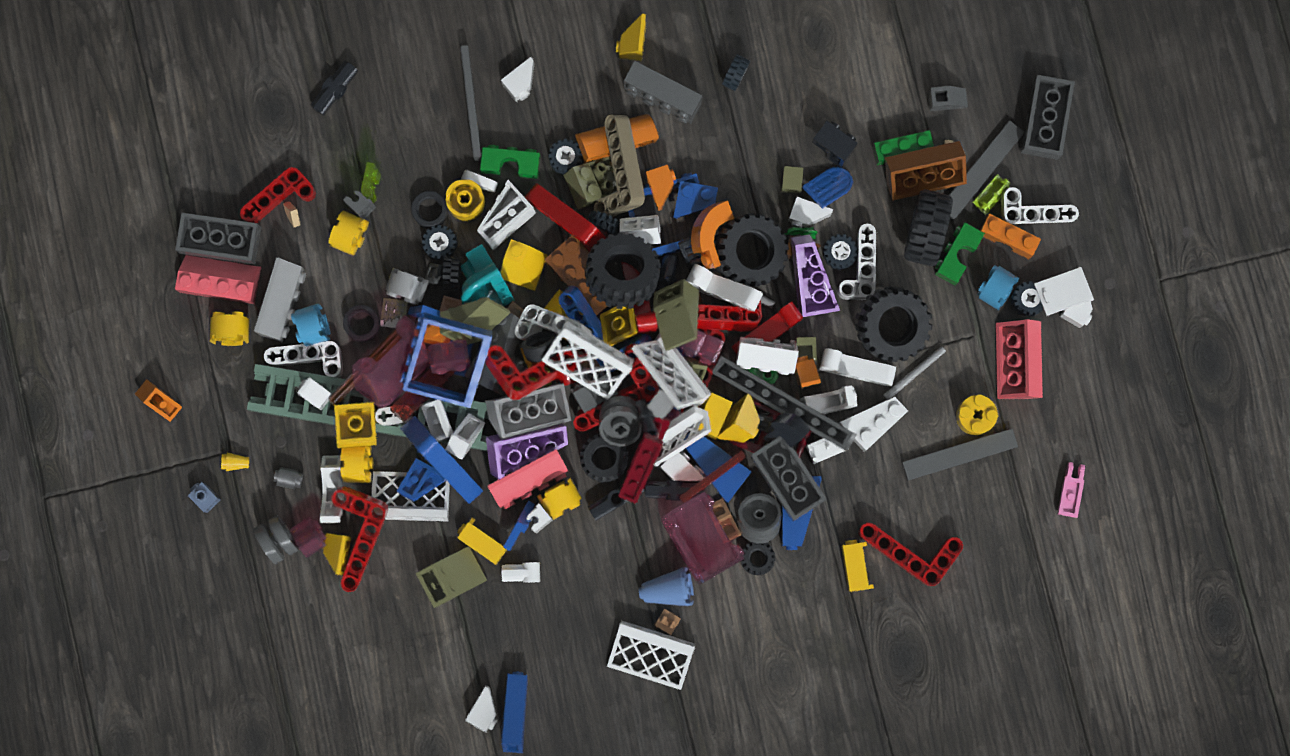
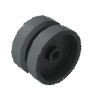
[599,396,642,447]
[738,493,781,543]
[253,514,299,565]

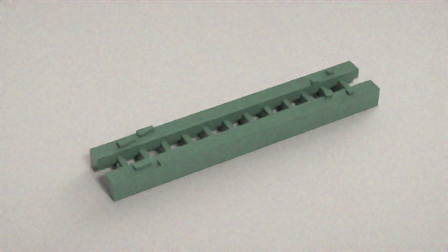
[247,364,489,451]

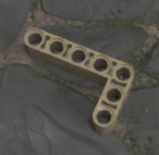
[594,115,645,217]

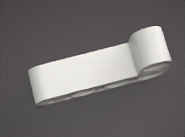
[1001,187,1079,224]
[837,224,876,300]
[686,264,763,312]
[515,304,592,341]
[264,341,343,378]
[820,348,896,387]

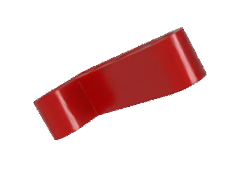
[240,167,316,223]
[697,299,762,332]
[731,302,803,355]

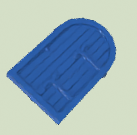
[802,167,853,209]

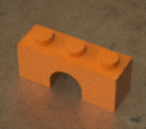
[980,214,1041,259]

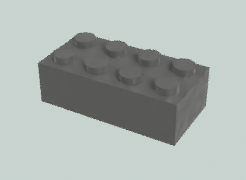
[624,61,702,124]
[1021,75,1075,160]
[175,213,261,265]
[750,436,827,522]

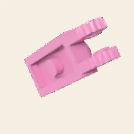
[1057,462,1085,518]

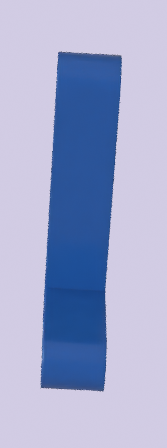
[559,285,653,372]
[400,416,483,504]

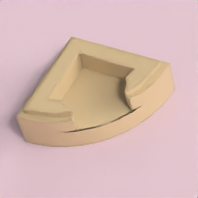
[283,202,300,227]

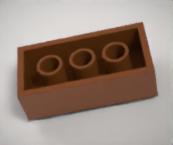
[885,141,967,200]
[544,236,609,317]

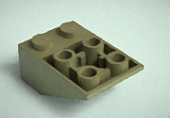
[564,156,618,210]
[653,279,699,351]
[440,297,510,346]
[416,546,487,608]

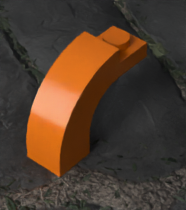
[691,201,734,269]

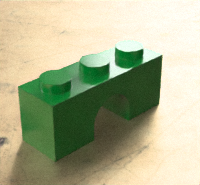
[872,130,934,166]
[480,145,540,179]
[935,223,985,286]

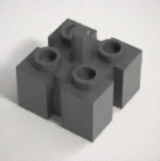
[570,366,618,413]

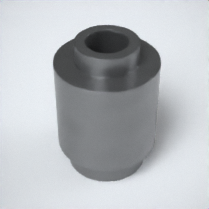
[274,467,303,489]

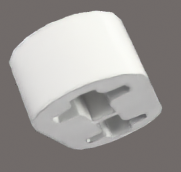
[461,170,498,193]
[375,405,413,426]

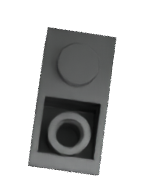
[928,86,968,111]

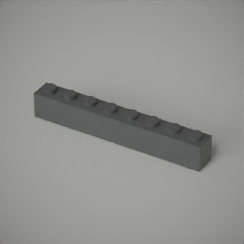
[712,356,857,451]

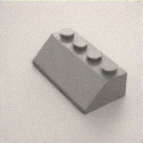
[254,258,306,342]
[485,383,571,439]

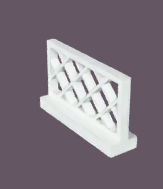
[542,321,634,400]
[632,337,711,409]
[372,471,450,521]
[607,620,695,690]

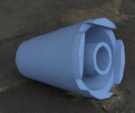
[639,567,694,606]

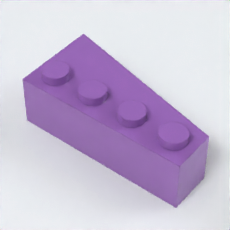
[791,235,840,317]
[486,424,568,480]

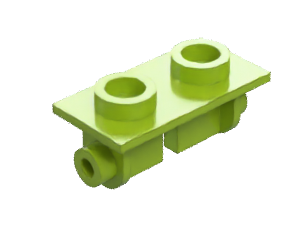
[973,174,1010,215]

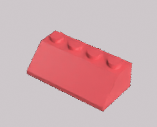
[175,255,261,305]
[996,319,1043,399]
[488,449,568,509]

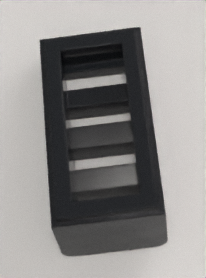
[678,237,705,272]

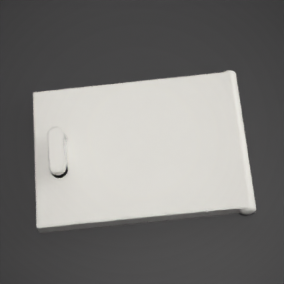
[1034,267,1094,316]

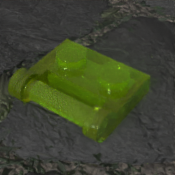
[361,162,381,203]

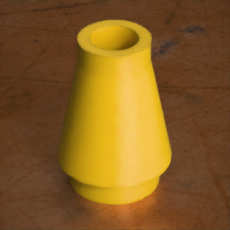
[221,452,249,471]

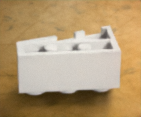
[477,180,536,250]
[736,337,798,375]
[838,397,908,452]

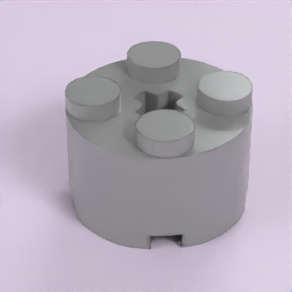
[385,268,429,305]

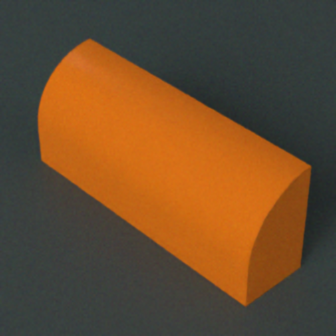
[575,114,659,163]

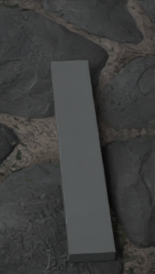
[461,45,482,161]
[950,121,1025,220]
[902,429,1018,481]

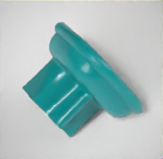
[460,244,514,307]

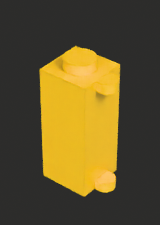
[457,518,507,565]
[841,540,874,592]

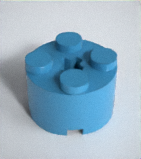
[977,265,1019,310]
[291,304,330,347]

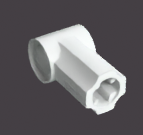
[502,562,540,582]

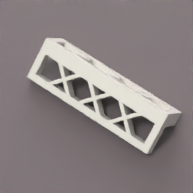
[654,406,711,466]

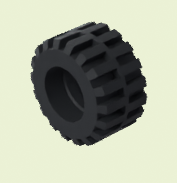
[580,434,628,483]

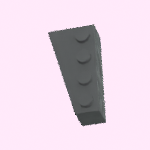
[465,313,521,396]

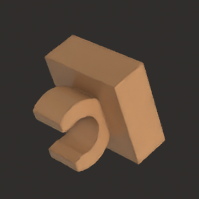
[655,609,681,635]

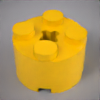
[446,179,485,221]
[329,211,369,255]
[210,312,249,346]
[956,395,998,435]
[341,446,374,483]
[537,478,582,519]

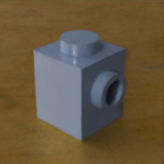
[188,482,221,513]

